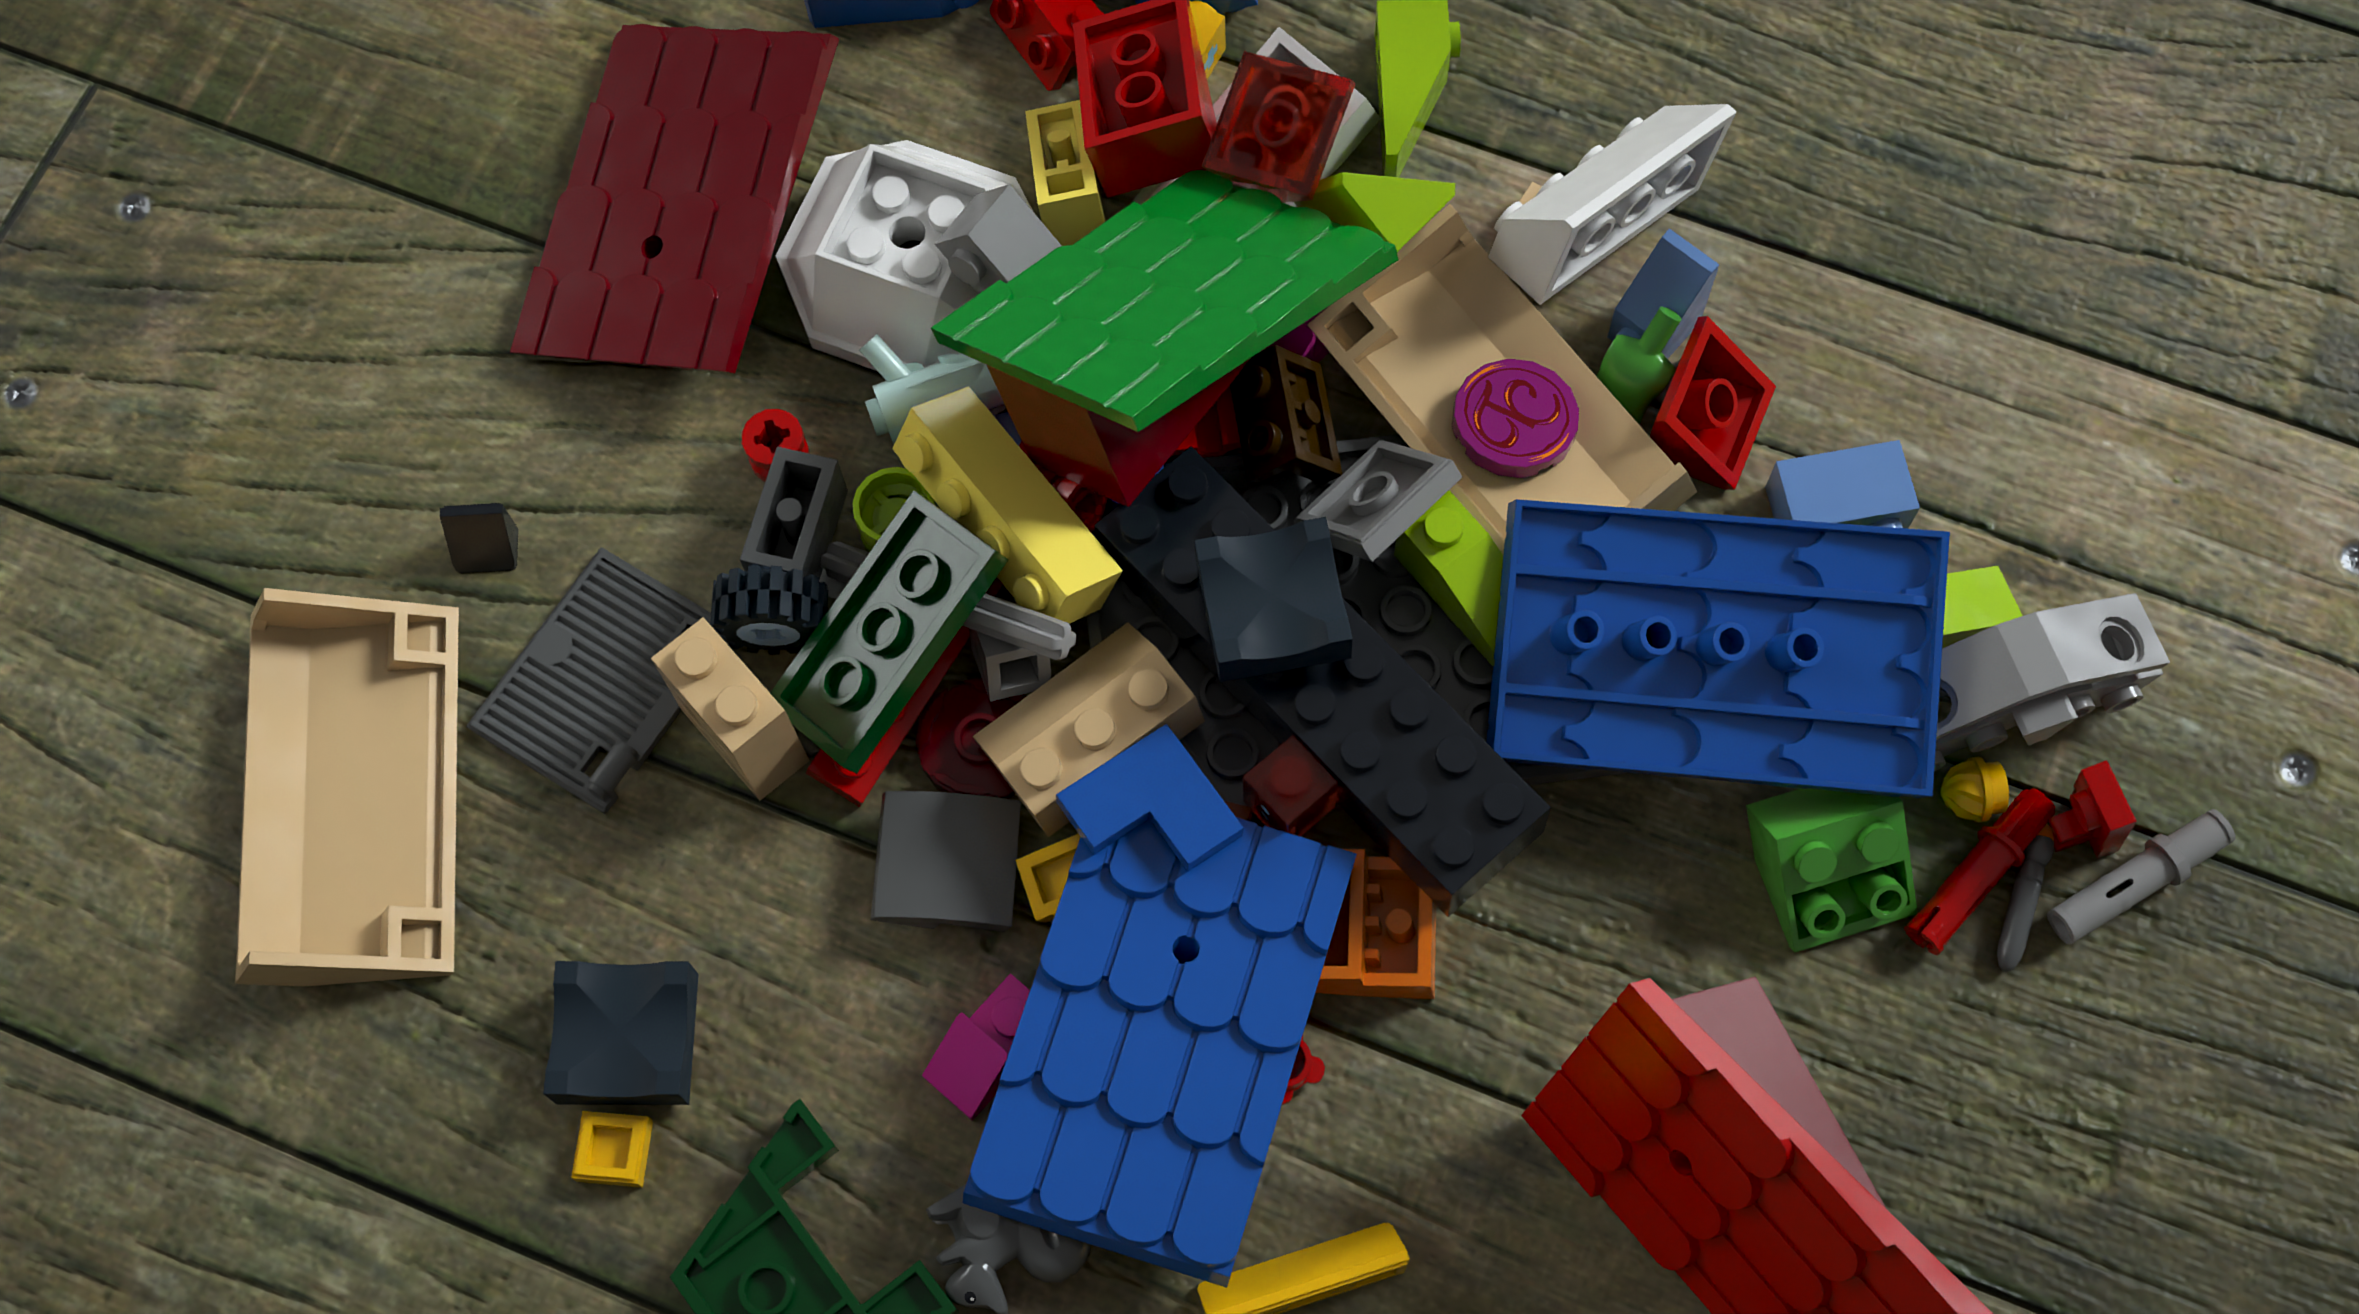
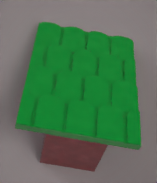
[931,170,1399,507]

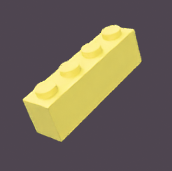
[892,386,1123,624]

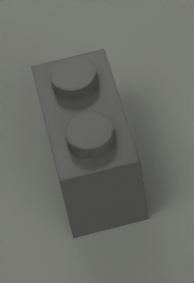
[740,447,848,580]

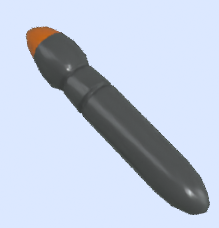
[1997,824,2055,972]

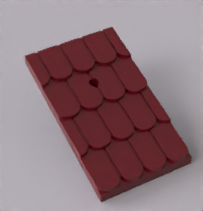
[510,24,839,374]

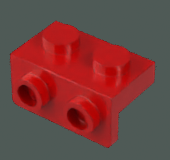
[989,0,1104,91]

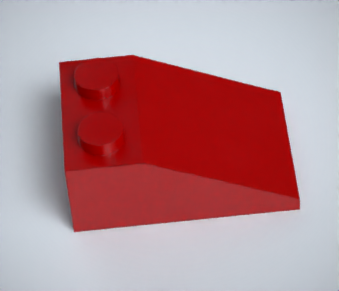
[1073,0,1222,198]

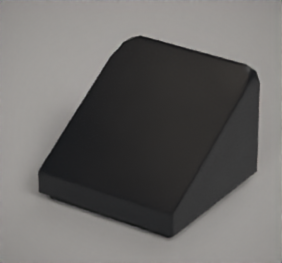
[440,503,519,574]

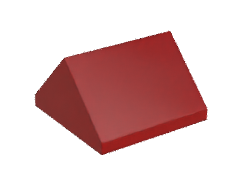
[1650,316,1776,490]

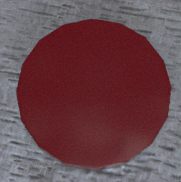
[916,678,1027,799]

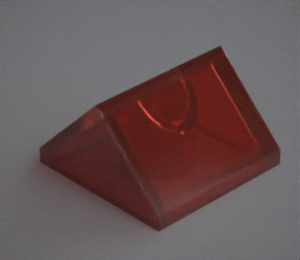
[1202,51,1356,202]

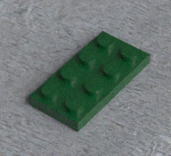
[770,490,1009,774]

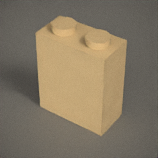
[651,617,810,801]

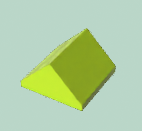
[1293,172,1456,252]

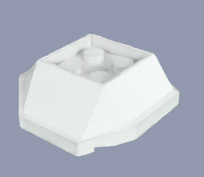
[775,140,1033,371]

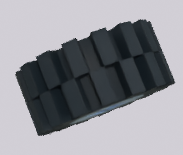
[710,565,829,655]

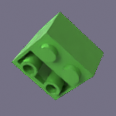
[1746,788,1918,953]

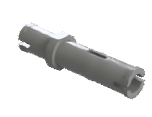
[2047,809,2235,945]

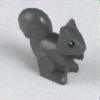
[926,1184,1091,1314]

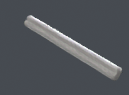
[820,541,1076,660]

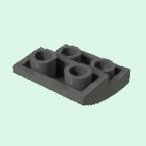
[870,791,1021,932]

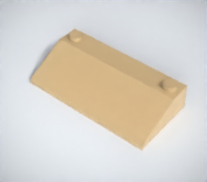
[1307,204,1697,554]
[235,588,459,987]

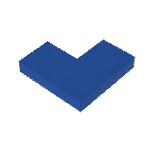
[1056,724,1244,871]

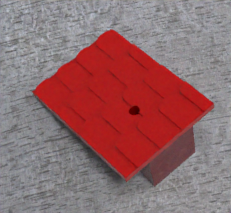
[1521,976,1993,1314]

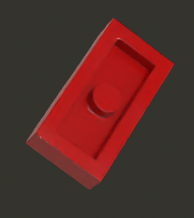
[2048,760,2137,858]

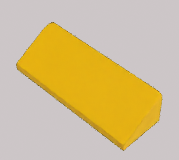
[1197,1223,1410,1314]

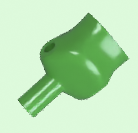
[1596,306,1682,424]

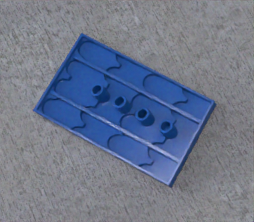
[1486,499,1950,798]
[962,817,1357,1288]

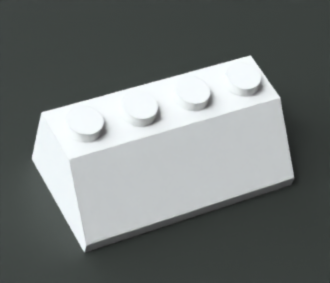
[1488,104,1736,305]

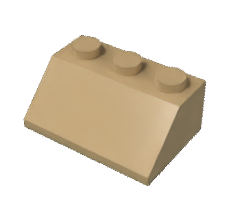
[973,622,1205,837]

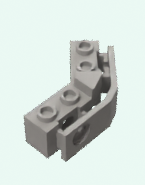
[1934,593,2170,772]

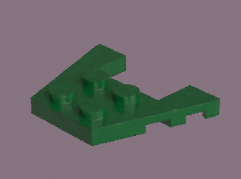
[669,1099,959,1314]

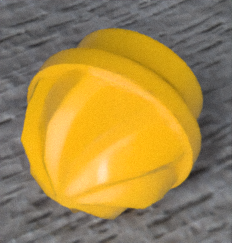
[1941,757,2009,822]

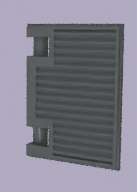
[466,547,728,814]

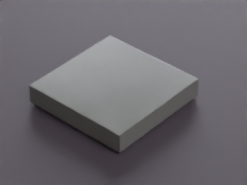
[1294,440,1462,562]

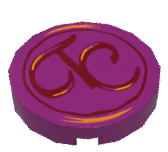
[1452,359,1579,478]

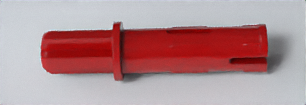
[1904,788,2056,955]

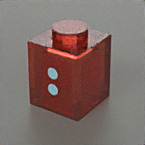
[1243,735,1338,836]

